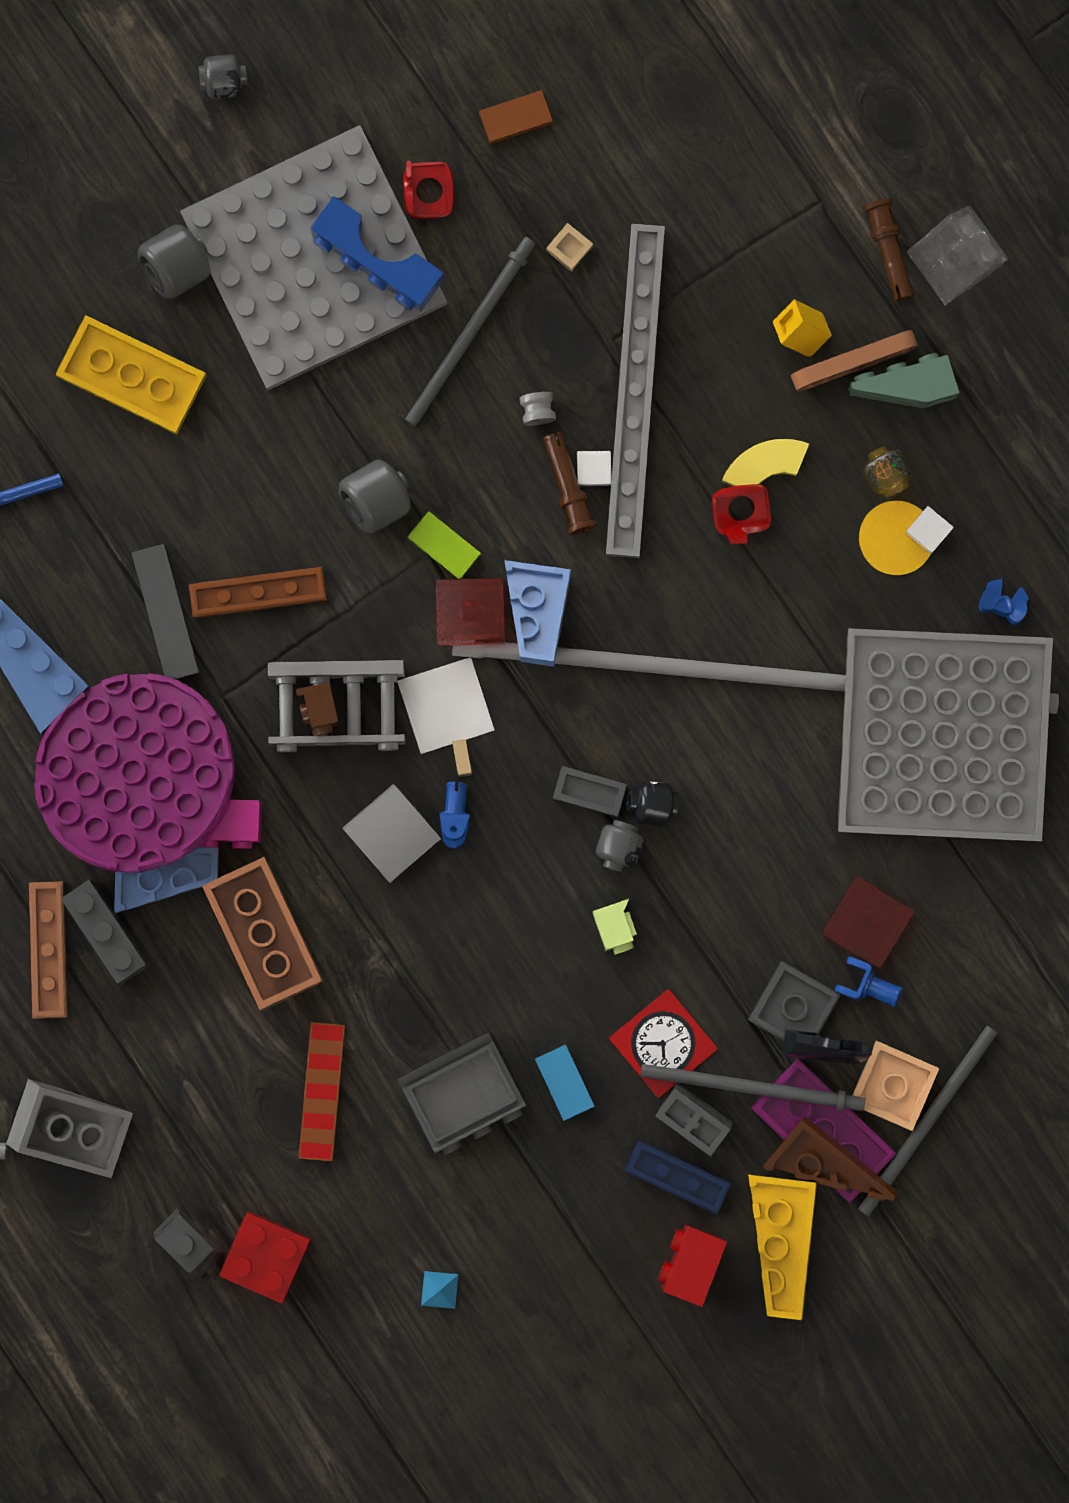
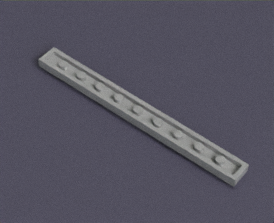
[606,224,665,558]

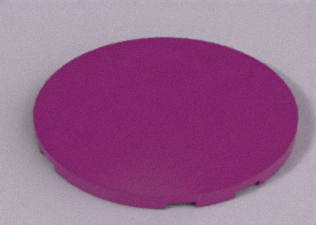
[34,673,235,873]

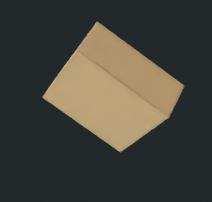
[546,223,593,272]
[452,739,472,777]

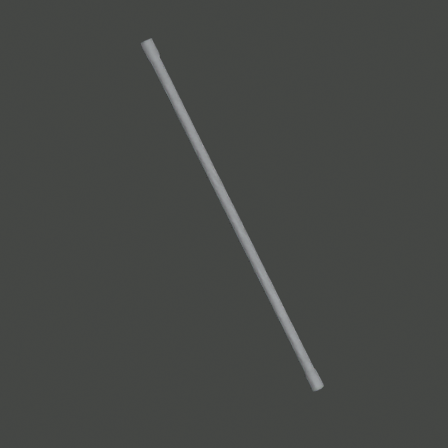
[452,636,1059,714]

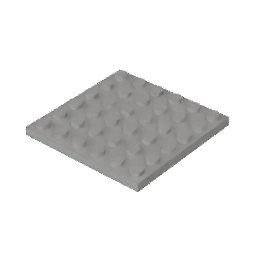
[180,125,447,391]
[838,628,1053,841]

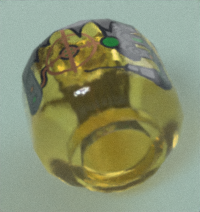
[863,446,913,498]

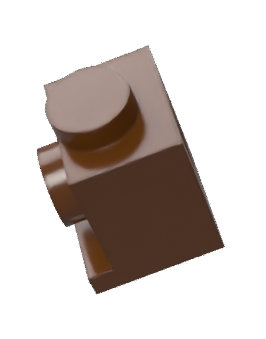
[296,682,340,736]

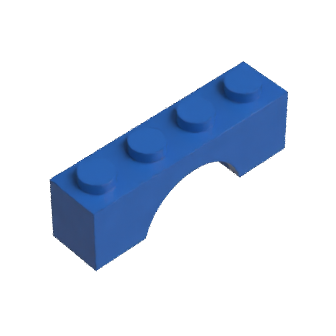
[310,196,444,312]

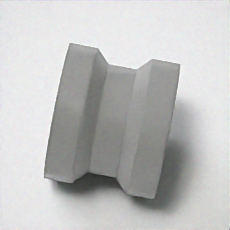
[520,392,556,426]

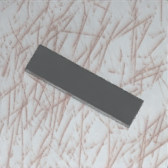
[132,544,200,680]

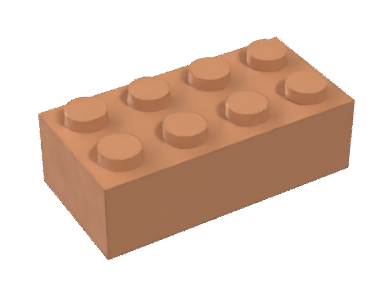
[202,857,324,1011]

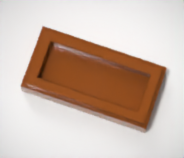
[479,90,553,144]

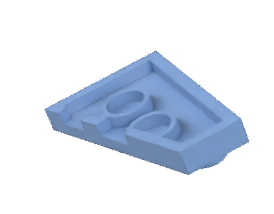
[505,560,571,667]
[114,847,219,914]

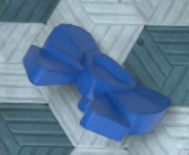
[979,579,1029,626]

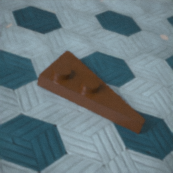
[763,1116,898,1202]

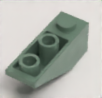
[848,353,959,409]

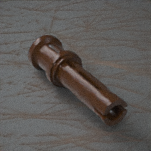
[863,198,915,302]
[542,432,597,536]

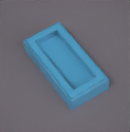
[535,1044,594,1121]

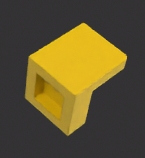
[773,299,832,357]

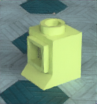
[592,899,637,955]

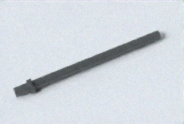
[405,237,536,427]
[858,1026,998,1217]
[641,1064,866,1111]

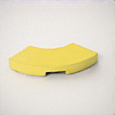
[722,439,809,486]

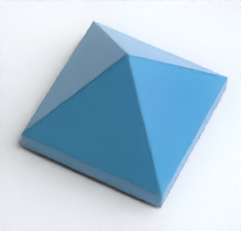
[421,1271,458,1309]

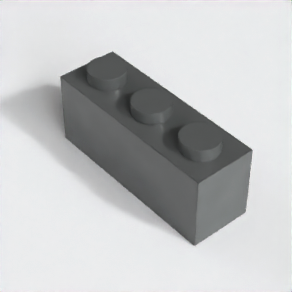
[61,880,149,985]

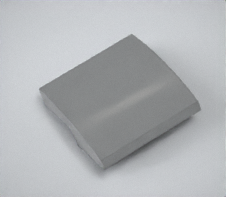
[342,784,441,883]

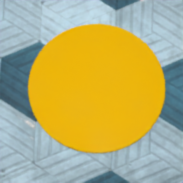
[859,501,930,575]

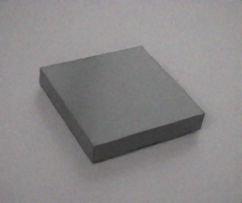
[748,961,841,1041]

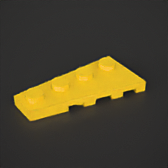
[748,1175,817,1320]

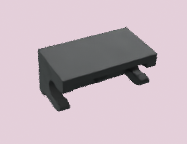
[655,1083,733,1157]

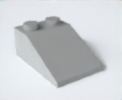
[6,1079,133,1178]

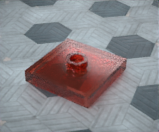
[436,578,505,646]
[821,876,915,969]

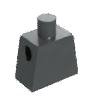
[154,1207,224,1277]

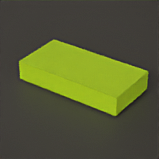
[408,511,481,580]

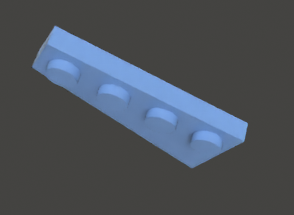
[0,599,90,735]

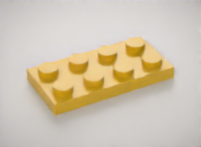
[55,315,207,435]

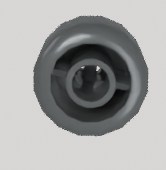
[137,224,210,300]
[339,459,411,534]

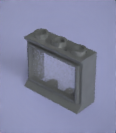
[397,1032,526,1156]

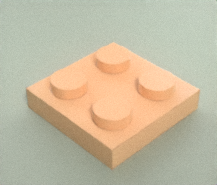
[852,1041,939,1131]

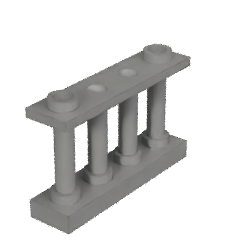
[268,660,406,752]

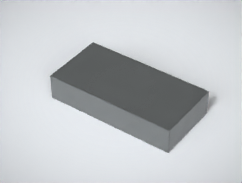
[553,766,627,818]

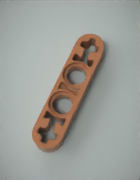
[791,330,918,392]

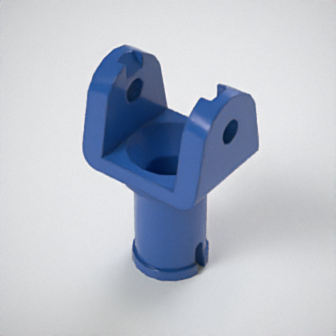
[439,782,470,849]
[834,956,903,1007]

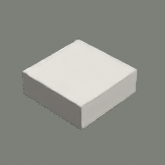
[577,451,611,487]
[905,506,954,554]

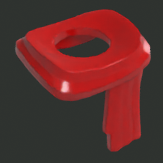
[403,161,454,219]
[712,484,771,544]

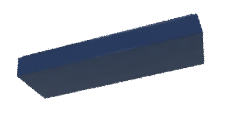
[624,1140,731,1214]

